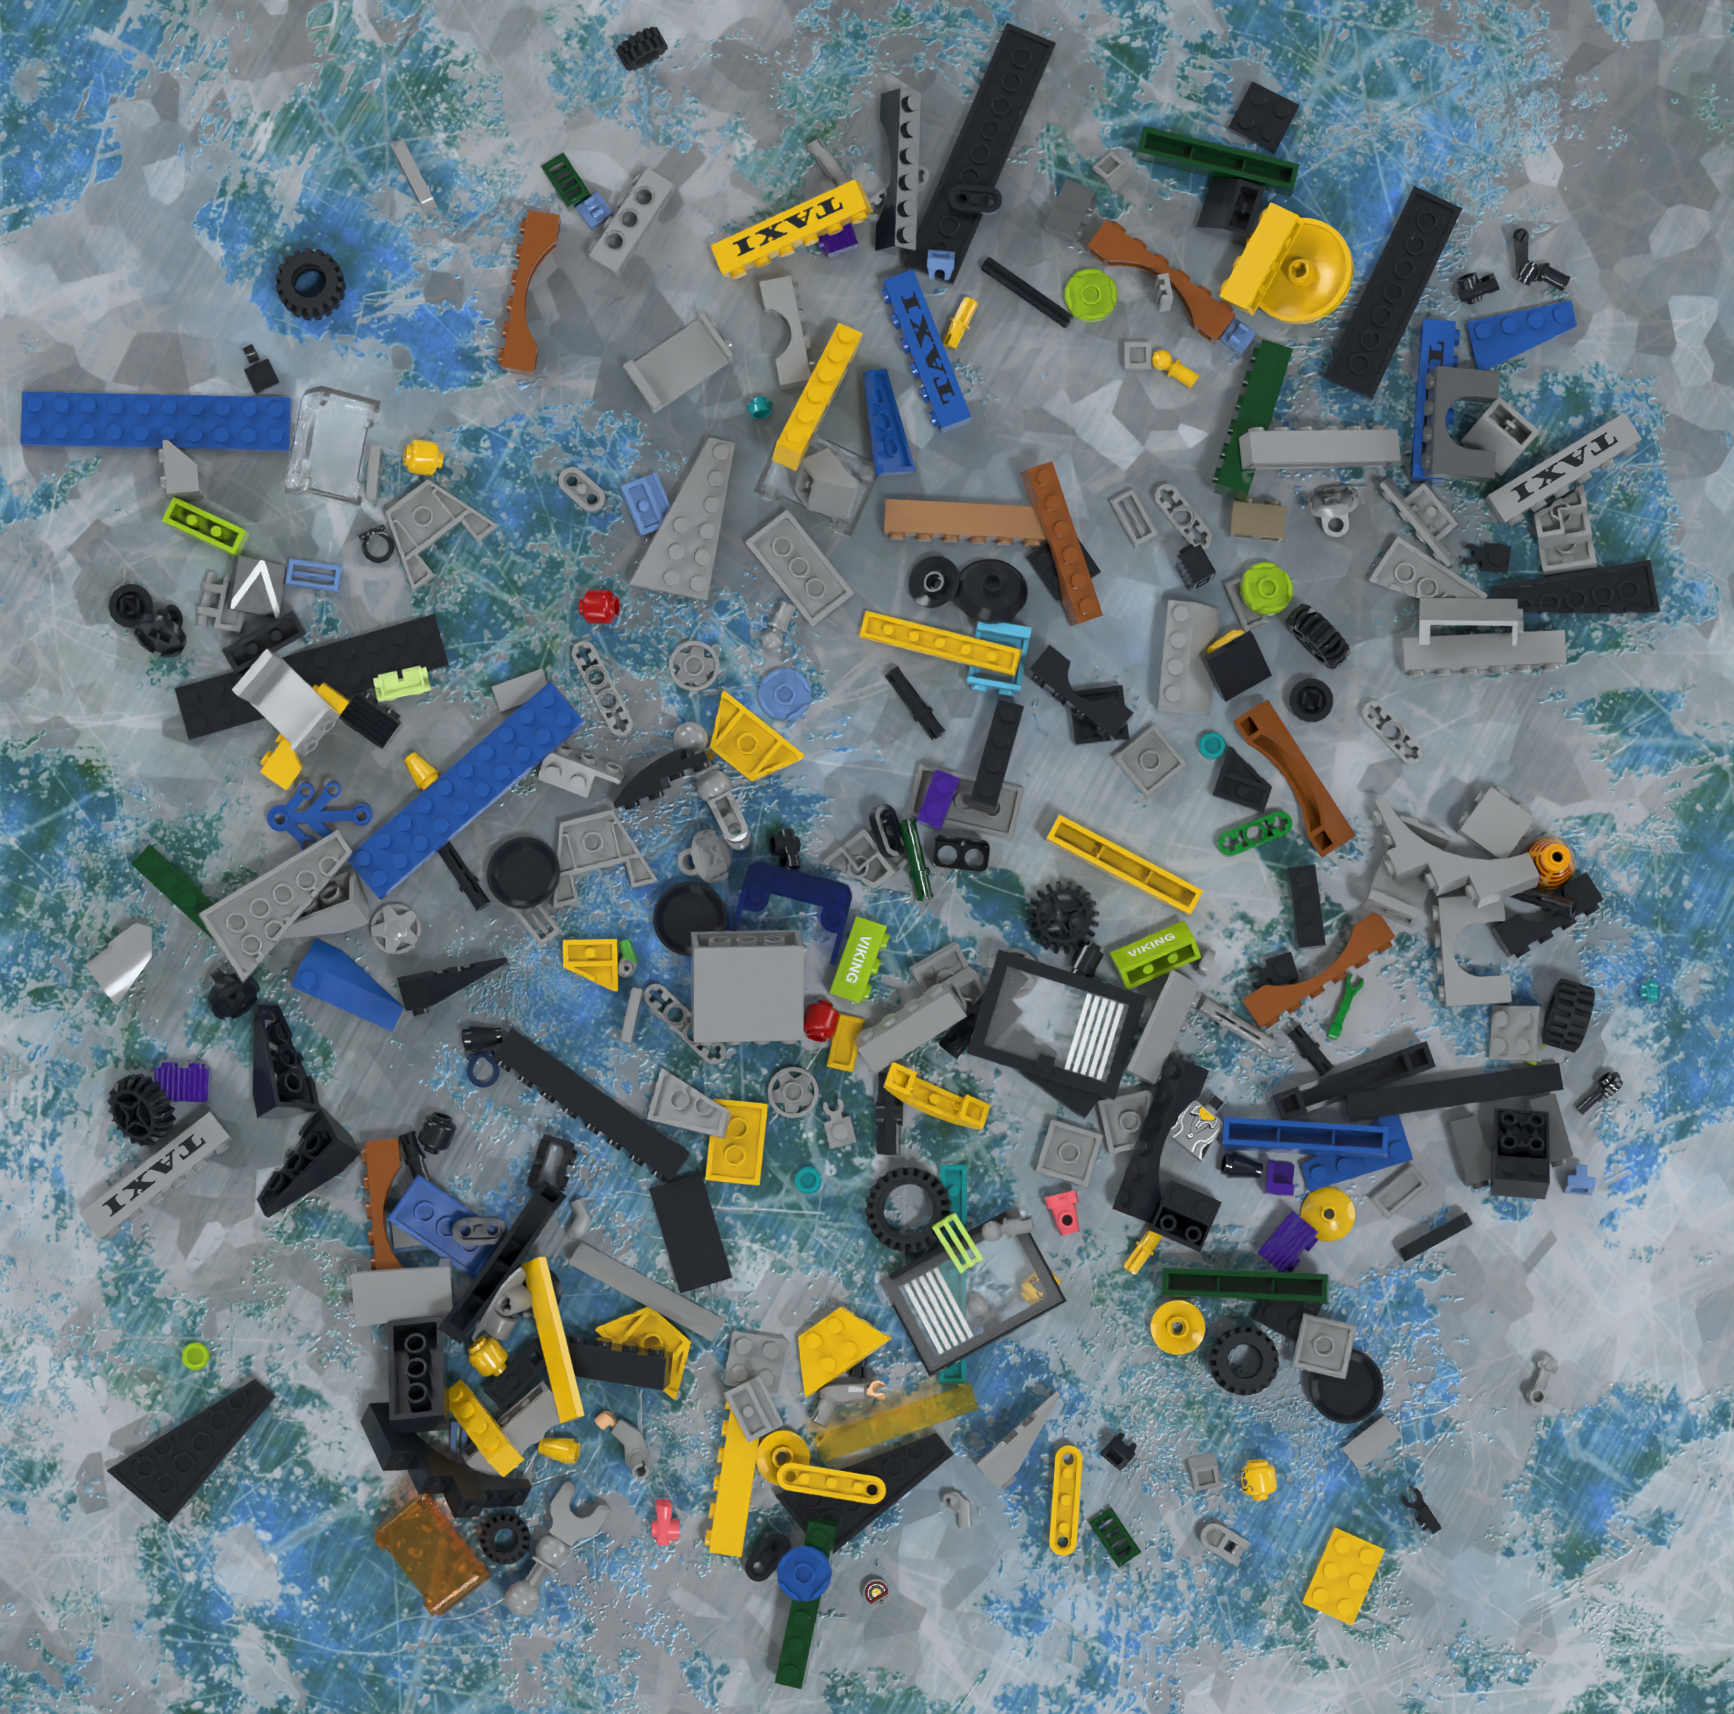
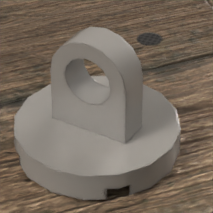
[1305,485,1360,537]
[678,829,731,883]

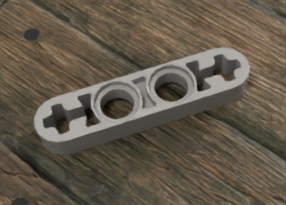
[572,641,633,738]
[644,984,727,1065]

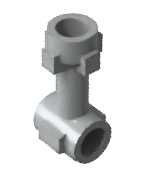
[1525,1356,1559,1408]

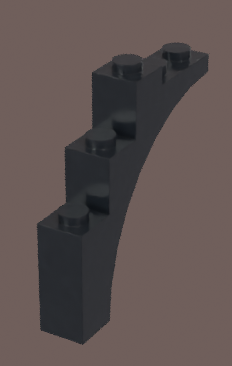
[438,1180,567,1344]
[360,1402,532,1518]

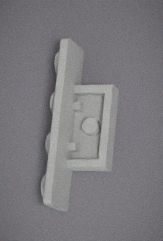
[1379,478,1461,567]
[537,743,628,798]

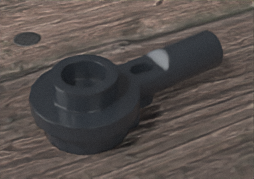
[1576,1072,1623,1115]

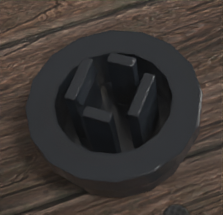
[109,584,154,629]
[1289,679,1333,723]

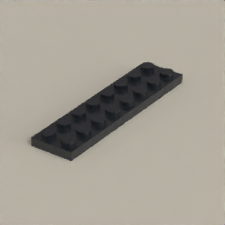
[1323,186,1463,401]

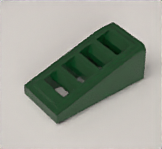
[541,152,591,211]
[1089,1507,1143,1570]

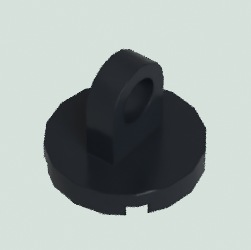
[134,604,187,658]
[207,968,260,1020]

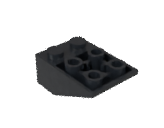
[1490,1108,1550,1199]

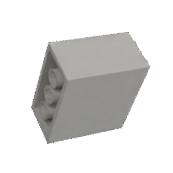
[691,930,804,1046]

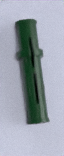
[899,818,934,901]

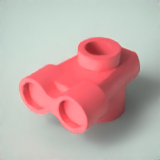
[1045,1190,1080,1236]
[651,1499,680,1546]

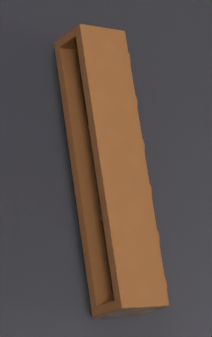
[884,499,1046,547]

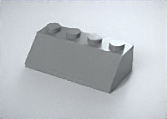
[1156,600,1220,716]
[1124,970,1202,1086]

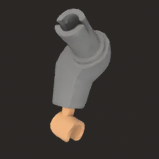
[811,1380,886,1428]
[594,1411,650,1480]

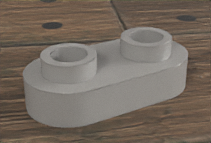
[558,467,606,513]

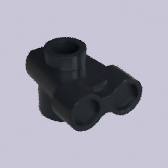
[1456,272,1500,305]
[769,829,801,875]

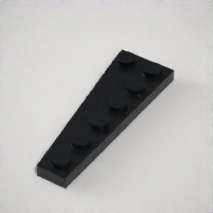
[1490,560,1660,614]

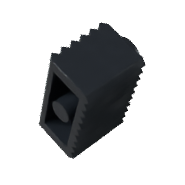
[1175,544,1216,592]
[339,692,403,751]

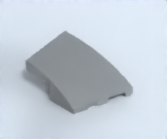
[1534,485,1597,577]
[823,819,909,889]
[909,941,985,1035]

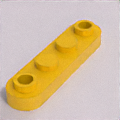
[1049,1445,1083,1556]
[777,1463,886,1504]

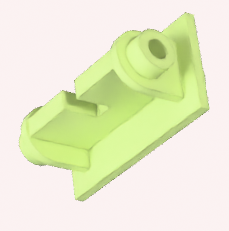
[373,666,431,702]

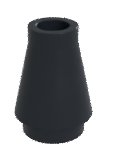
[462,1026,502,1052]
[1221,1152,1263,1179]

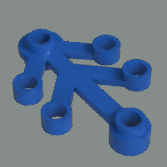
[267,781,373,850]

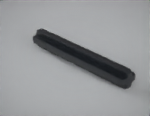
[981,257,1073,328]

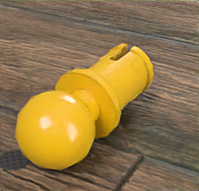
[1151,349,1200,389]

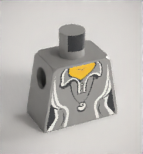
[1168,1094,1225,1162]

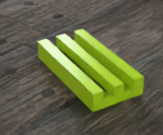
[931,1212,983,1274]

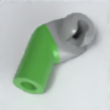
[618,939,638,978]

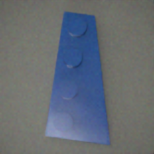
[1466,300,1577,371]
[863,369,916,476]
[1301,1115,1413,1192]

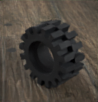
[616,27,668,71]
[480,1514,531,1565]

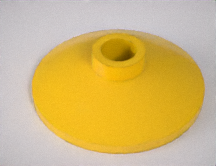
[1301,1187,1355,1242]
[1151,1300,1205,1355]
[756,1430,810,1485]

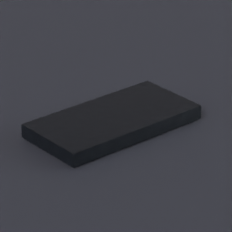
[649,1173,733,1294]

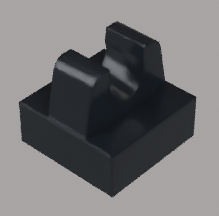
[1099,1433,1137,1471]

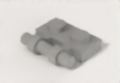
[196,572,246,634]

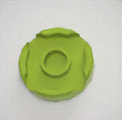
[1064,268,1118,323]
[1240,562,1293,616]

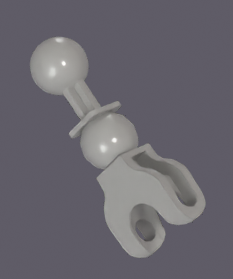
[673,722,751,851]
[505,1481,610,1616]

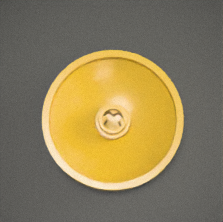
[1259,218,1354,324]

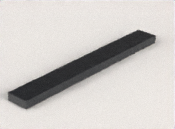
[1345,1063,1564,1122]

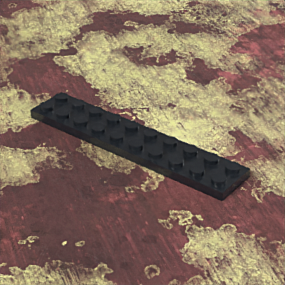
[904,23,1056,286]
[175,614,450,741]

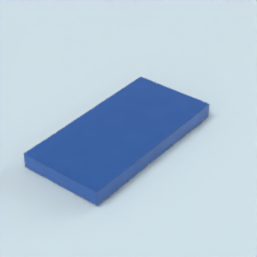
[387,1174,501,1280]

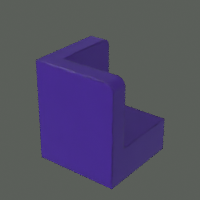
[1264,1160,1294,1197]

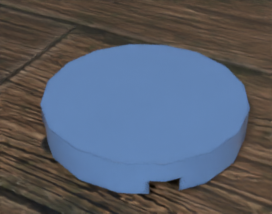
[758,668,812,722]

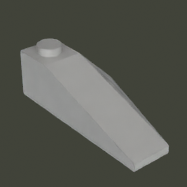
[281,867,369,939]
[975,1391,1060,1489]

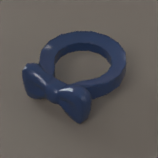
[466,1050,500,1088]

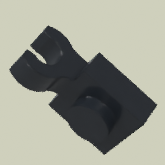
[242,344,280,395]
[1400,1488,1442,1534]

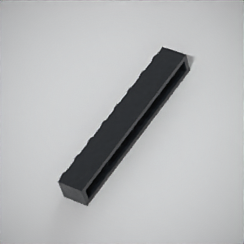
[493,1028,691,1183]

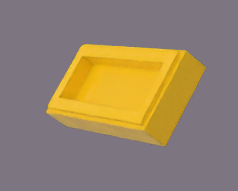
[827,1014,865,1073]

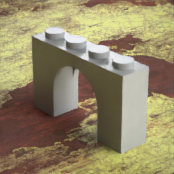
[1431,896,1512,1008]

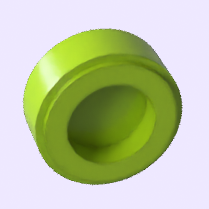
[182,1343,210,1370]

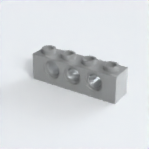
[588,167,675,278]

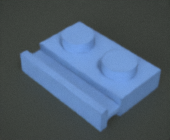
[619,472,670,537]

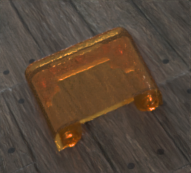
[373,1493,494,1617]

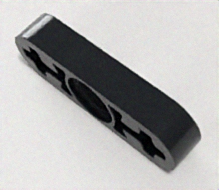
[1398,1212,1473,1262]

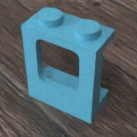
[966,621,1032,698]

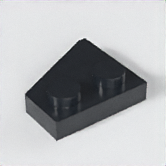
[1212,746,1272,813]

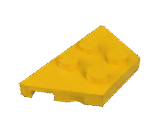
[710,691,805,782]
[595,1307,691,1400]
[798,1307,892,1397]

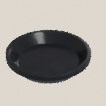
[955,559,1028,624]
[487,837,561,909]
[653,882,727,956]
[1309,1349,1384,1424]

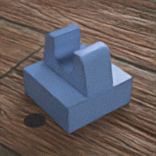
[576,192,613,230]
[927,250,955,280]
[1219,318,1257,356]
[1564,1164,1596,1196]

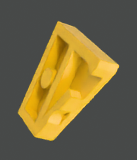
[563,939,618,992]

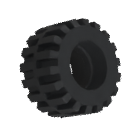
[275,248,346,321]
[1542,978,1595,1053]
[1209,1326,1279,1395]

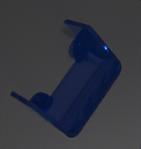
[731,861,853,965]

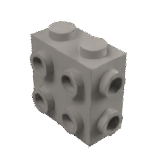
[1457,787,1535,859]

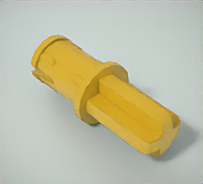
[942,297,978,350]
[1123,1224,1163,1275]

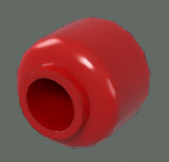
[578,589,620,624]
[803,1000,840,1043]

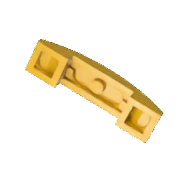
[883,1062,991,1130]

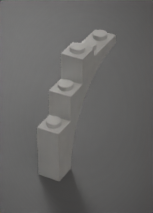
[1371,797,1540,909]

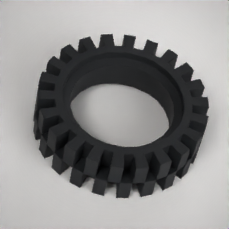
[865,1167,952,1253]

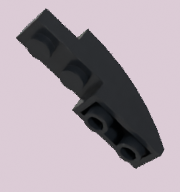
[613,748,716,810]

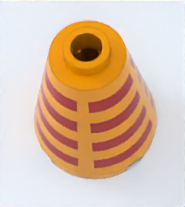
[1523,837,1576,891]

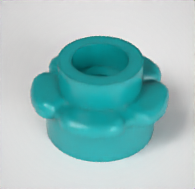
[746,396,773,419]
[1641,978,1660,1005]

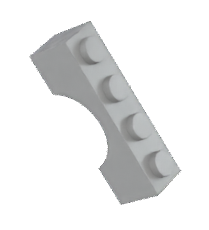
[759,275,815,390]

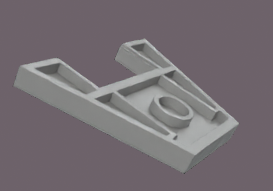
[385,479,499,592]
[553,810,658,909]

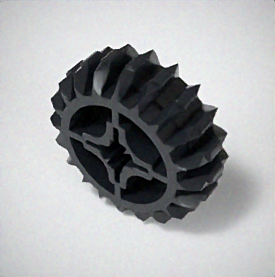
[1286,604,1351,669]
[1026,881,1099,955]
[107,1073,176,1146]

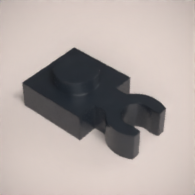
[1462,543,1511,574]
[1248,952,1299,987]

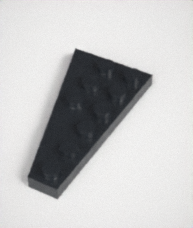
[106,1379,277,1524]
[775,1433,954,1554]

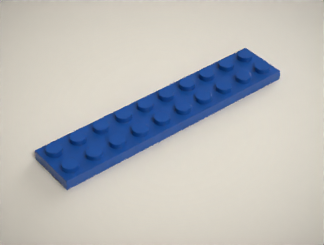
[20,392,292,452]
[348,681,586,900]

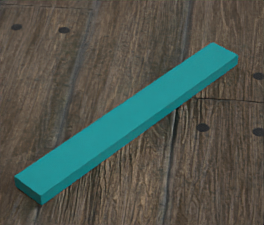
[939,1164,967,1384]

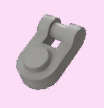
[1200,1523,1251,1567]

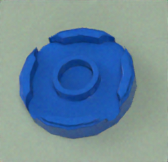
[777,1545,833,1601]

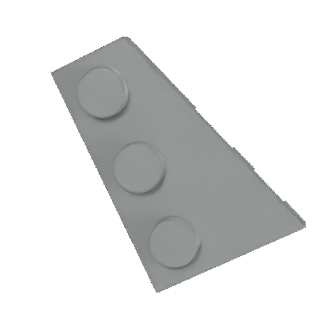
[647,1068,732,1139]

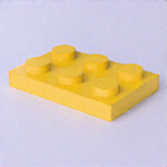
[705,1099,768,1186]
[1301,1527,1385,1626]

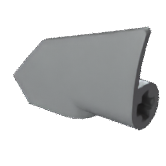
[85,923,153,1005]
[471,1267,532,1341]

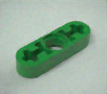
[1217,811,1292,857]

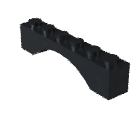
[875,88,921,255]
[1270,1041,1436,1121]
[1112,1055,1209,1224]

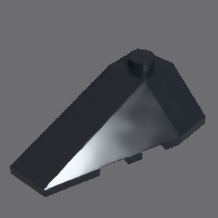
[397,957,509,1017]
[253,1005,320,1119]
[257,1108,360,1218]

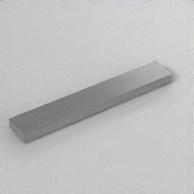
[569,1242,724,1342]

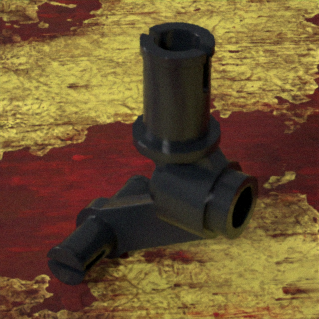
[1512,228,1571,292]

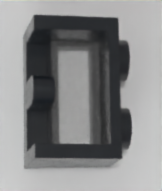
[525,1134,578,1192]

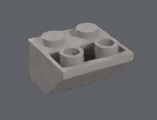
[1461,396,1540,477]
[158,440,206,502]
[794,447,858,519]

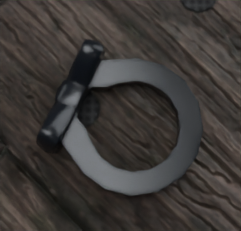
[358,524,394,563]

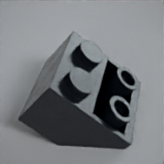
[1196,177,1265,244]
[1150,1180,1222,1252]

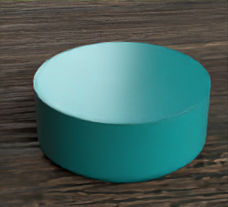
[1198,732,1226,760]
[794,1167,822,1194]

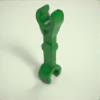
[1327,974,1364,1040]

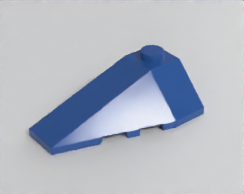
[291,939,404,1032]

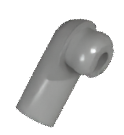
[567,1198,591,1240]
[943,1491,972,1528]

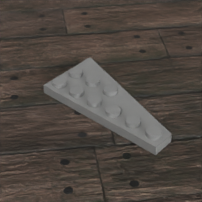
[628,437,735,601]
[199,830,352,984]

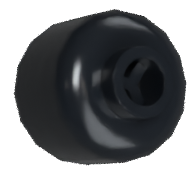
[418,1112,457,1154]

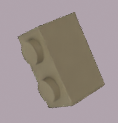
[1229,498,1287,542]

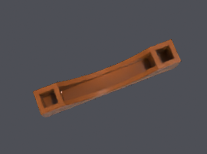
[497,210,561,377]
[1086,220,1235,345]
[1020,461,1103,626]
[1233,700,1356,858]
[1240,912,1396,1029]
[361,1138,405,1270]

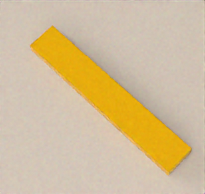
[859,611,1022,677]
[522,1256,584,1424]

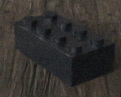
[388,1316,450,1435]

